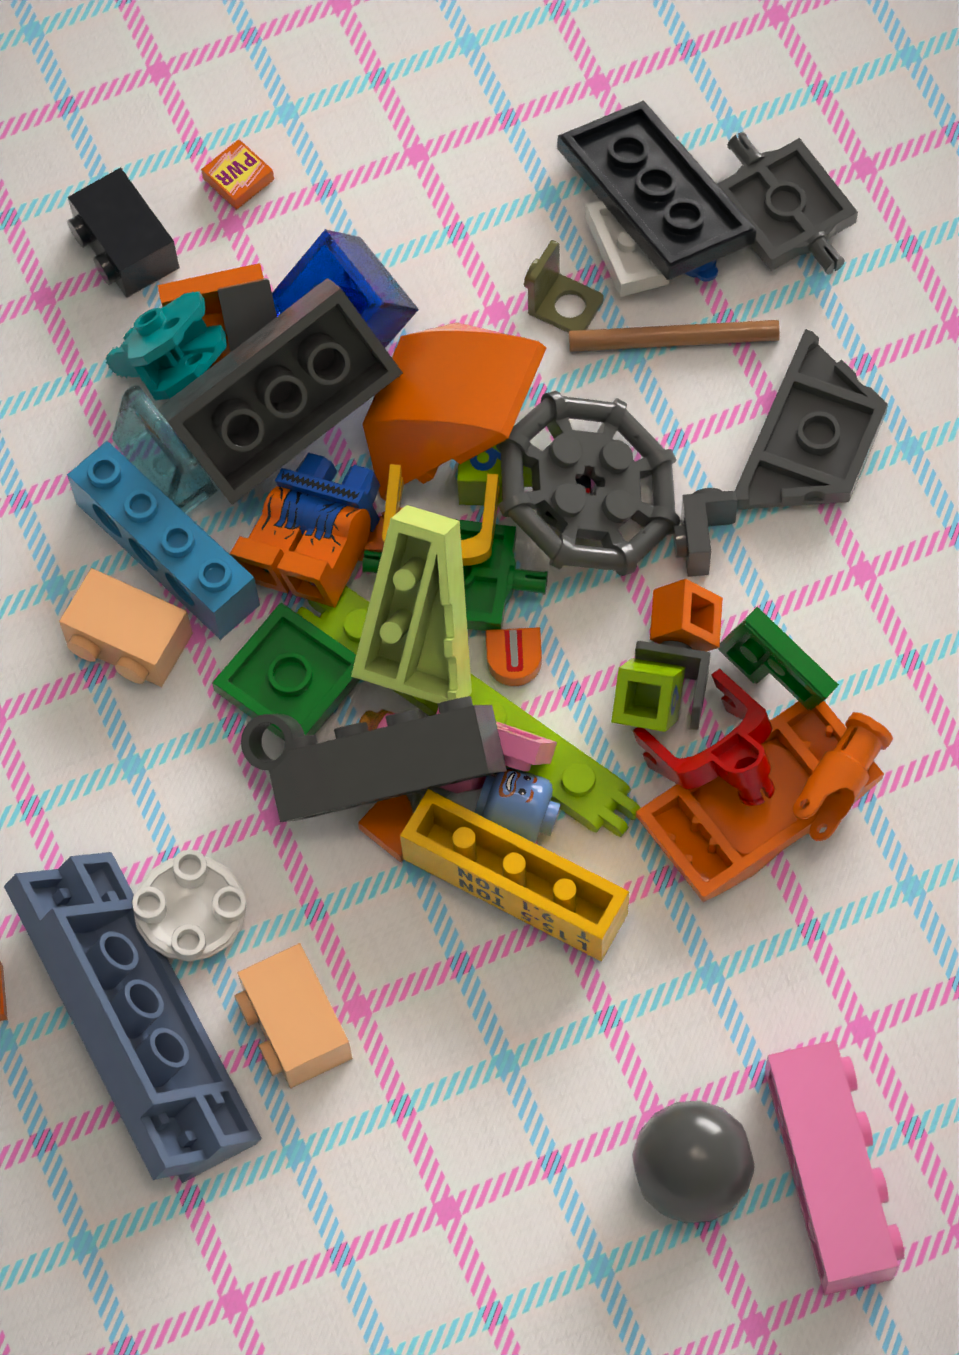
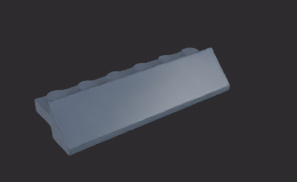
[4,852,262,1183]

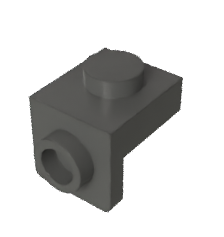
[673,488,738,577]

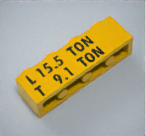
[400,789,629,962]

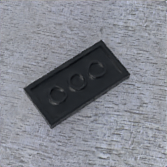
[557,100,757,280]

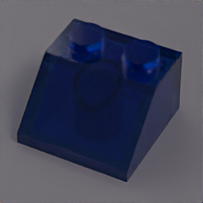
[272,229,419,348]

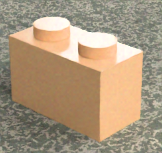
[59,568,193,687]
[234,943,353,1089]

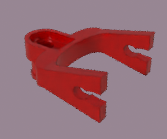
[632,668,775,806]

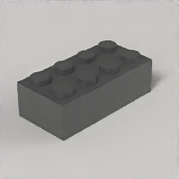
[158,278,403,505]

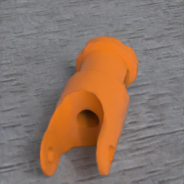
[793,712,893,841]

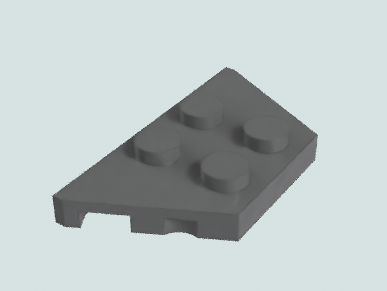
[735,329,888,510]

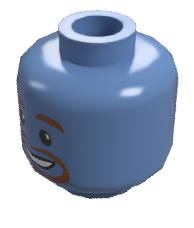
[475,766,561,843]

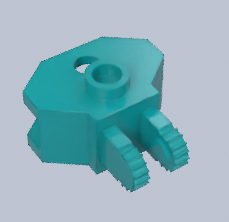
[105,291,227,401]

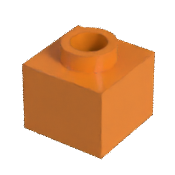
[650,579,723,652]

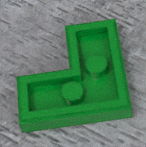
[718,607,839,710]

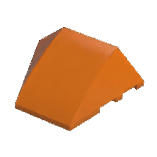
[362,322,546,501]

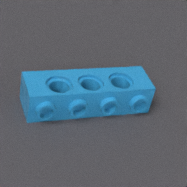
[67,441,260,640]

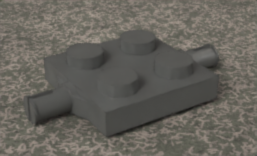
[717,132,858,274]

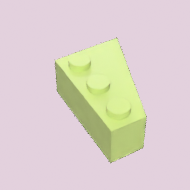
[351,505,472,704]

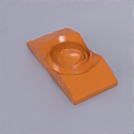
[636,701,884,902]

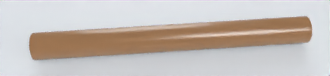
[569,320,780,352]

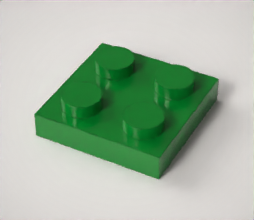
[212,603,360,741]

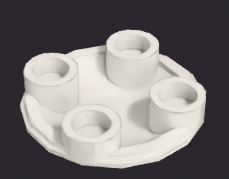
[132,849,246,962]

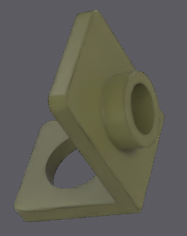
[524,240,604,333]

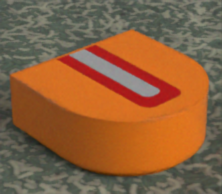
[486,627,542,686]

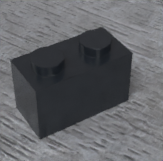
[67,167,180,298]

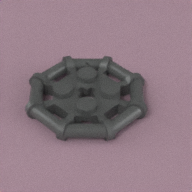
[496,391,681,576]

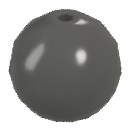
[632,1101,755,1223]

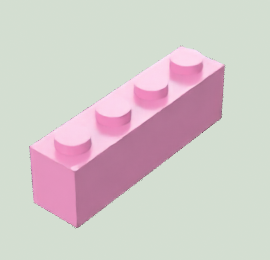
[765,1040,905,1295]

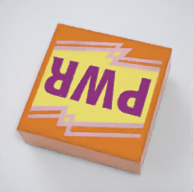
[201,139,274,210]

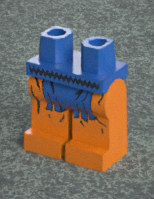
[230,452,380,608]

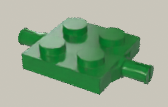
[362,519,548,631]

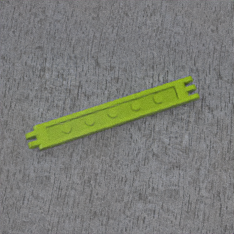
[296,586,641,837]

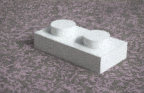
[585,201,669,297]

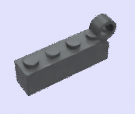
[241,696,507,822]

